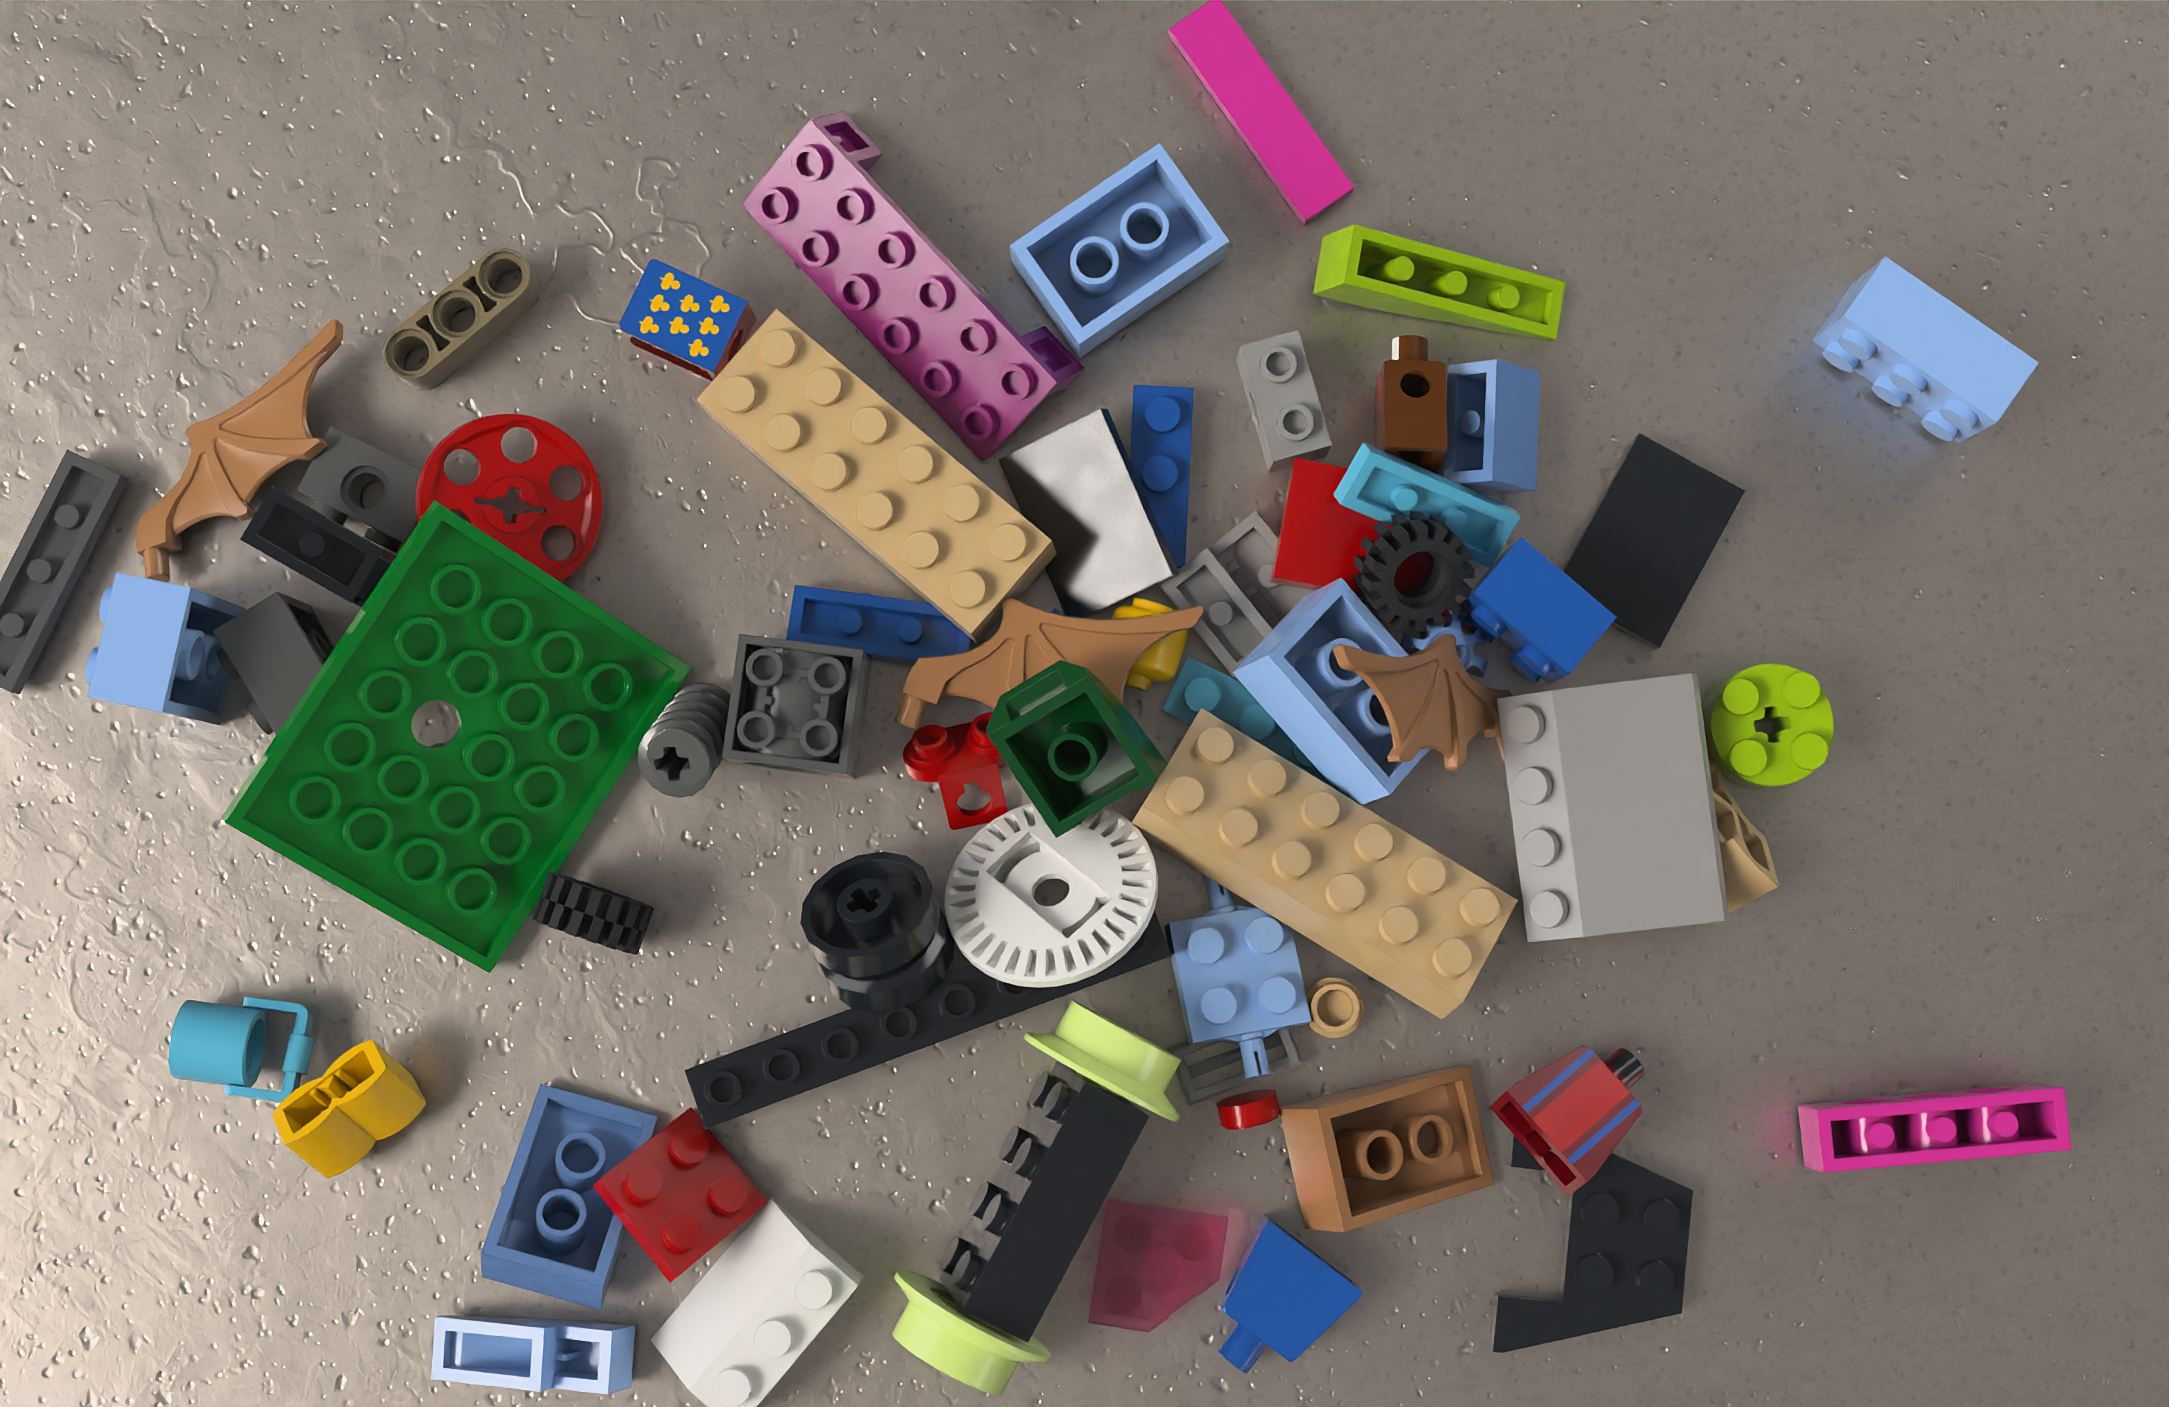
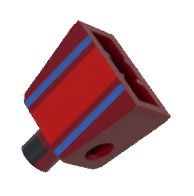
[1490,1045,1645,1197]

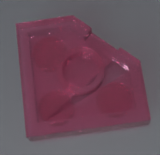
[1088,1197,1228,1332]

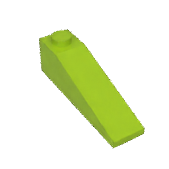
[1313,224,1566,341]

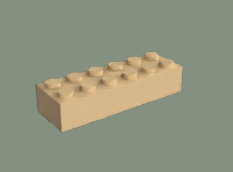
[696,309,1057,644]
[1132,708,1518,1020]

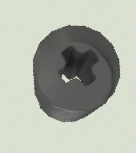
[638,682,731,798]

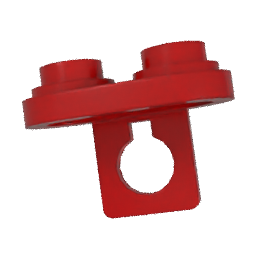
[903,712,1008,830]

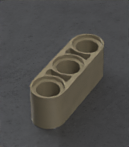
[382,248,541,391]

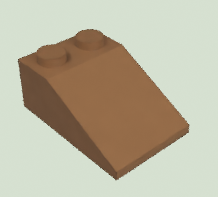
[1279,1065,1495,1232]

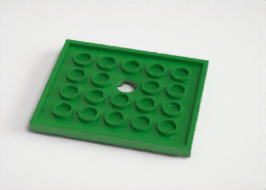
[222,500,692,973]

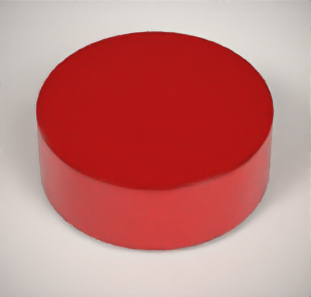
[1216,1089,1280,1130]

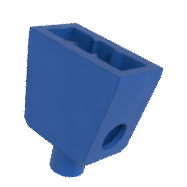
[1218,1215,1363,1374]

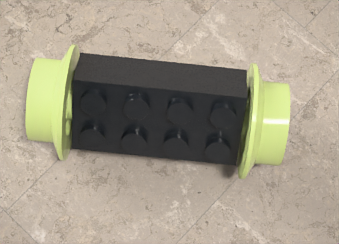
[892,1000,1181,1395]

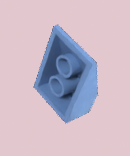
[481,1084,658,1310]

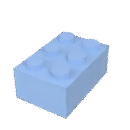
[1010,143,1229,358]
[1812,256,2039,443]
[85,572,246,725]
[1232,578,1430,805]

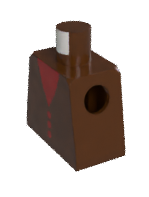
[1374,335,1447,474]

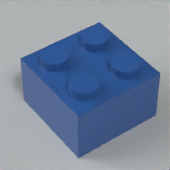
[1459,537,1617,684]

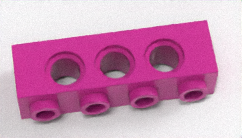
[1798,1083,2072,1173]

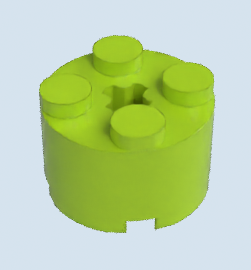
[1701,663,1834,789]

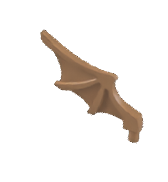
[136,319,343,582]
[894,598,1204,729]
[1333,634,1512,771]

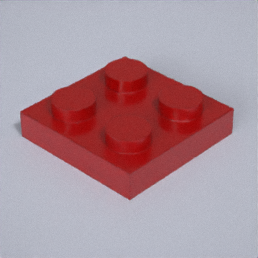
[593,1107,767,1283]

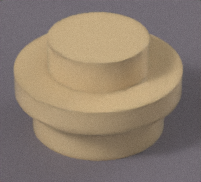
[1306,977,1364,1038]

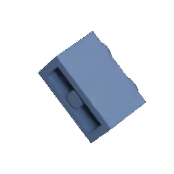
[1444,359,1540,495]

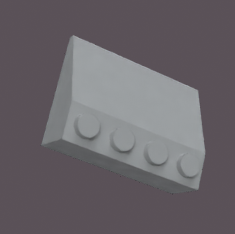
[1497,673,1730,943]

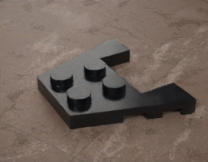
[1489,1131,1693,1353]

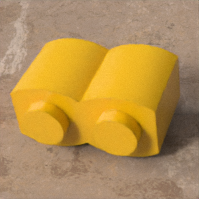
[272,1040,426,1178]

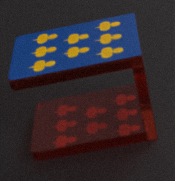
[619,259,757,382]

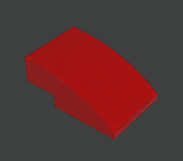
[1270,457,1448,618]

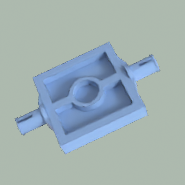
[1165,875,1311,1079]

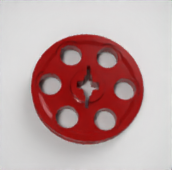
[415,414,603,582]

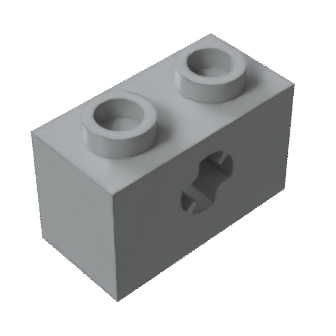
[1236,329,1332,473]

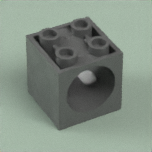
[722,634,872,780]

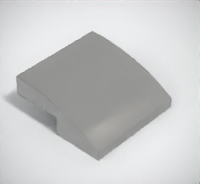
[1160,510,1314,680]

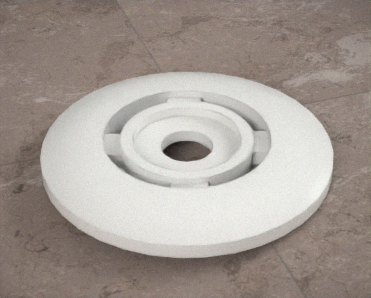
[944,803,1158,988]

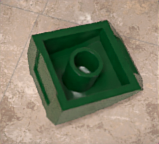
[986,660,1167,838]

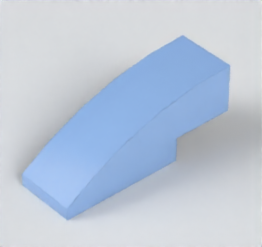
[431,1315,635,1394]

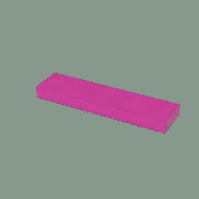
[1169,0,1354,225]

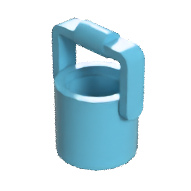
[168,997,314,1103]

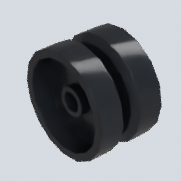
[800,851,955,1012]

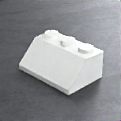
[651,1197,864,1407]

